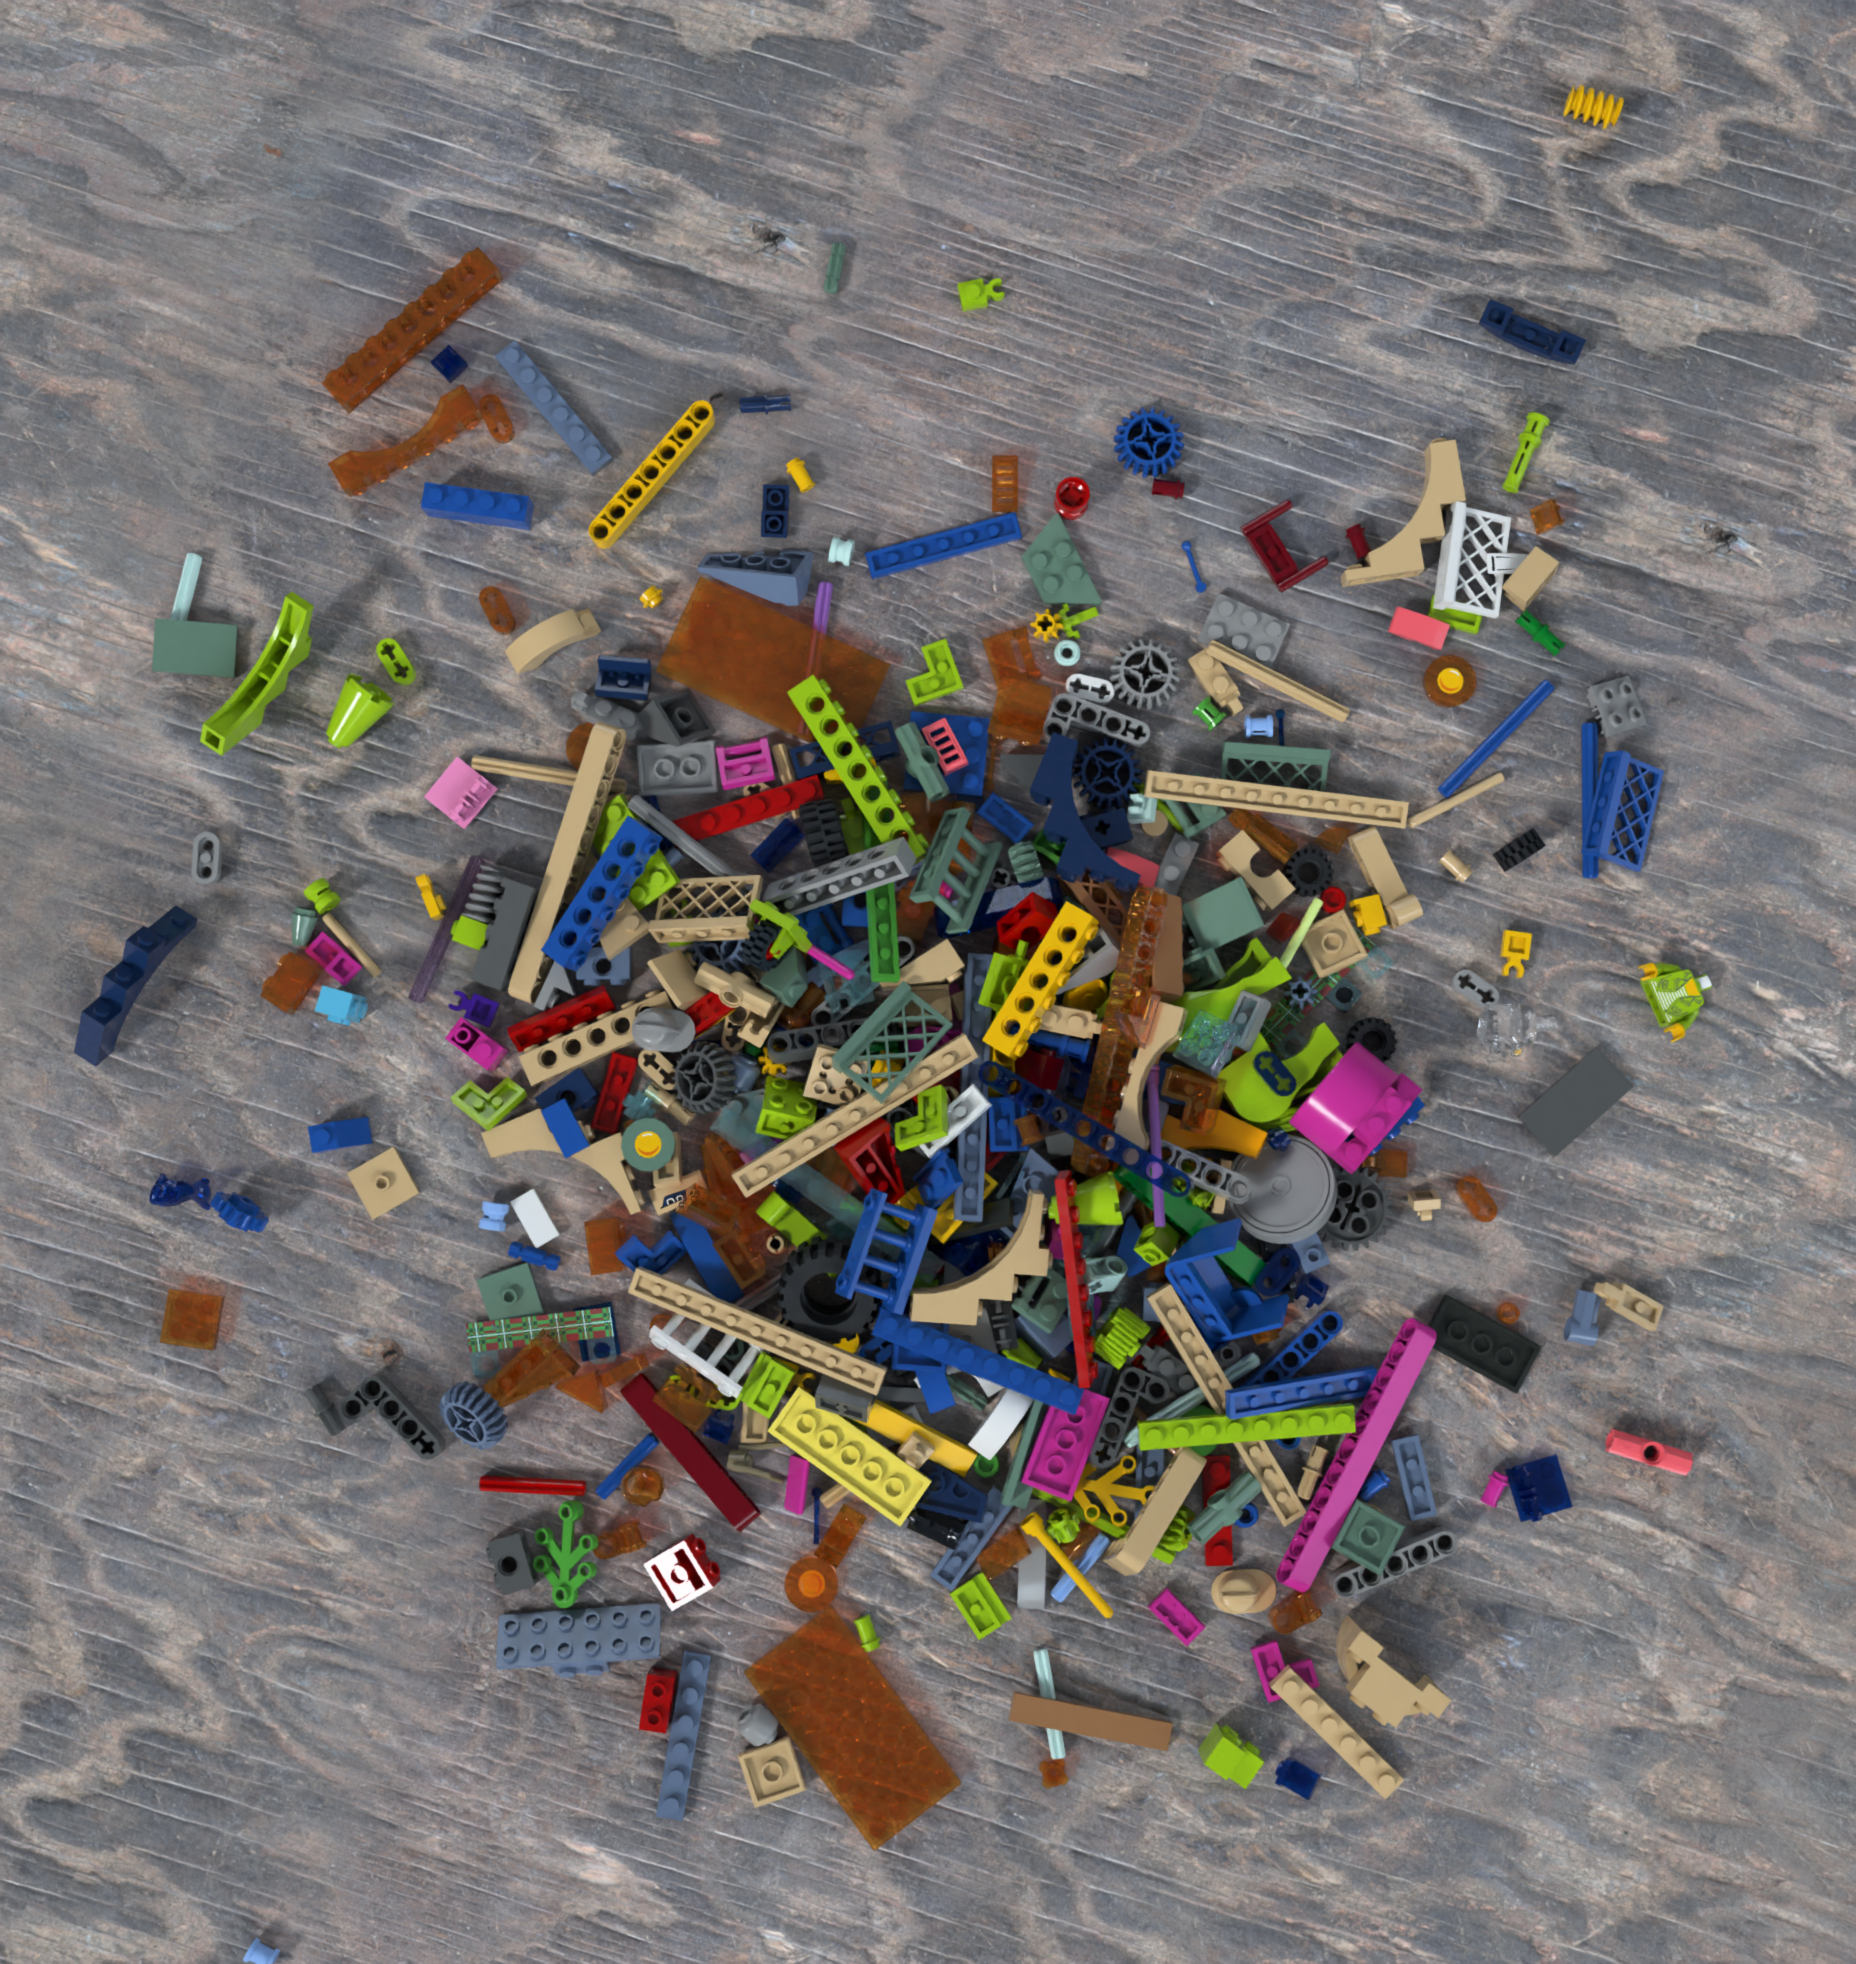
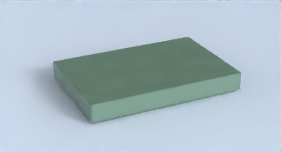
[152,618,238,678]

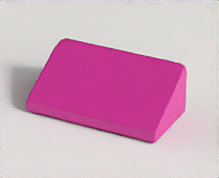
[784,1455,810,1515]

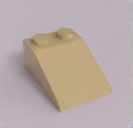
[879,939,965,991]
[647,949,710,1011]

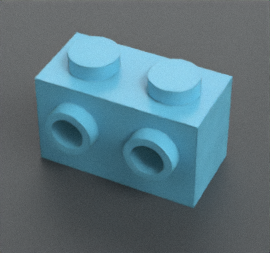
[315,985,368,1026]

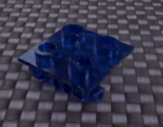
[1504,1454,1573,1522]

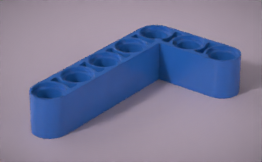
[1238,1309,1343,1450]

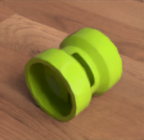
[303,878,341,915]

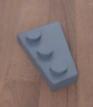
[1000,1147,1059,1238]

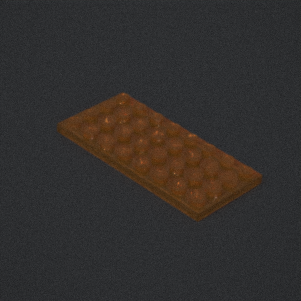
[656,576,891,755]
[744,1604,961,1851]

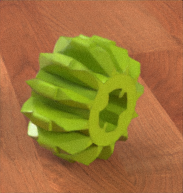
[1159,1505,1195,1552]

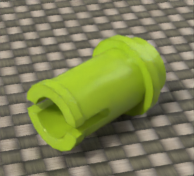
[854,1614,881,1652]

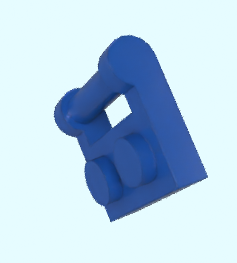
[794,903,855,965]

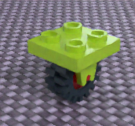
[742,899,812,972]

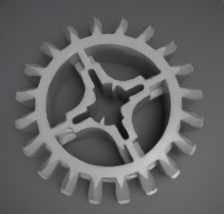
[1109,639,1181,710]

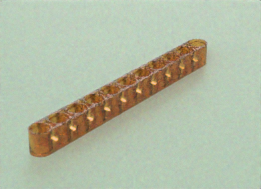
[1071,885,1168,1177]

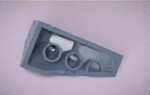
[697,550,813,606]

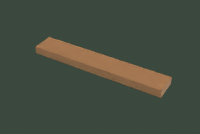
[1008,1691,1173,1751]

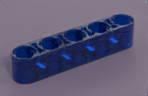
[933,877,1064,938]

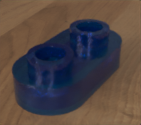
[1255,1248,1300,1297]

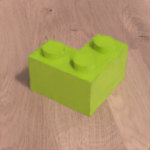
[1198,1723,1264,1789]

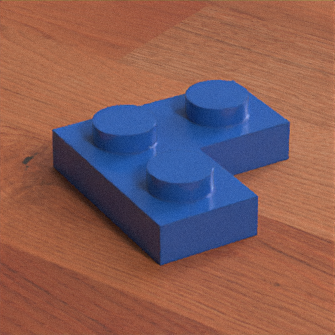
[615,1230,687,1275]

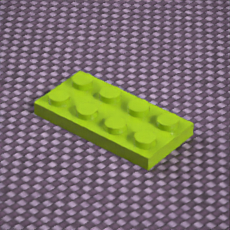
[593,794,681,912]

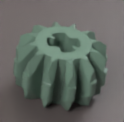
[1008,841,1044,887]

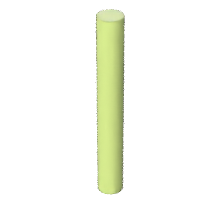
[1279,898,1323,969]

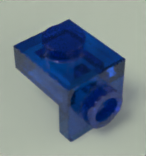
[1275,1758,1322,1800]

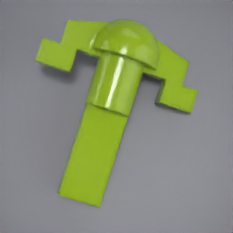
[1058,603,1099,639]

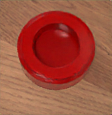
[1319,886,1346,914]

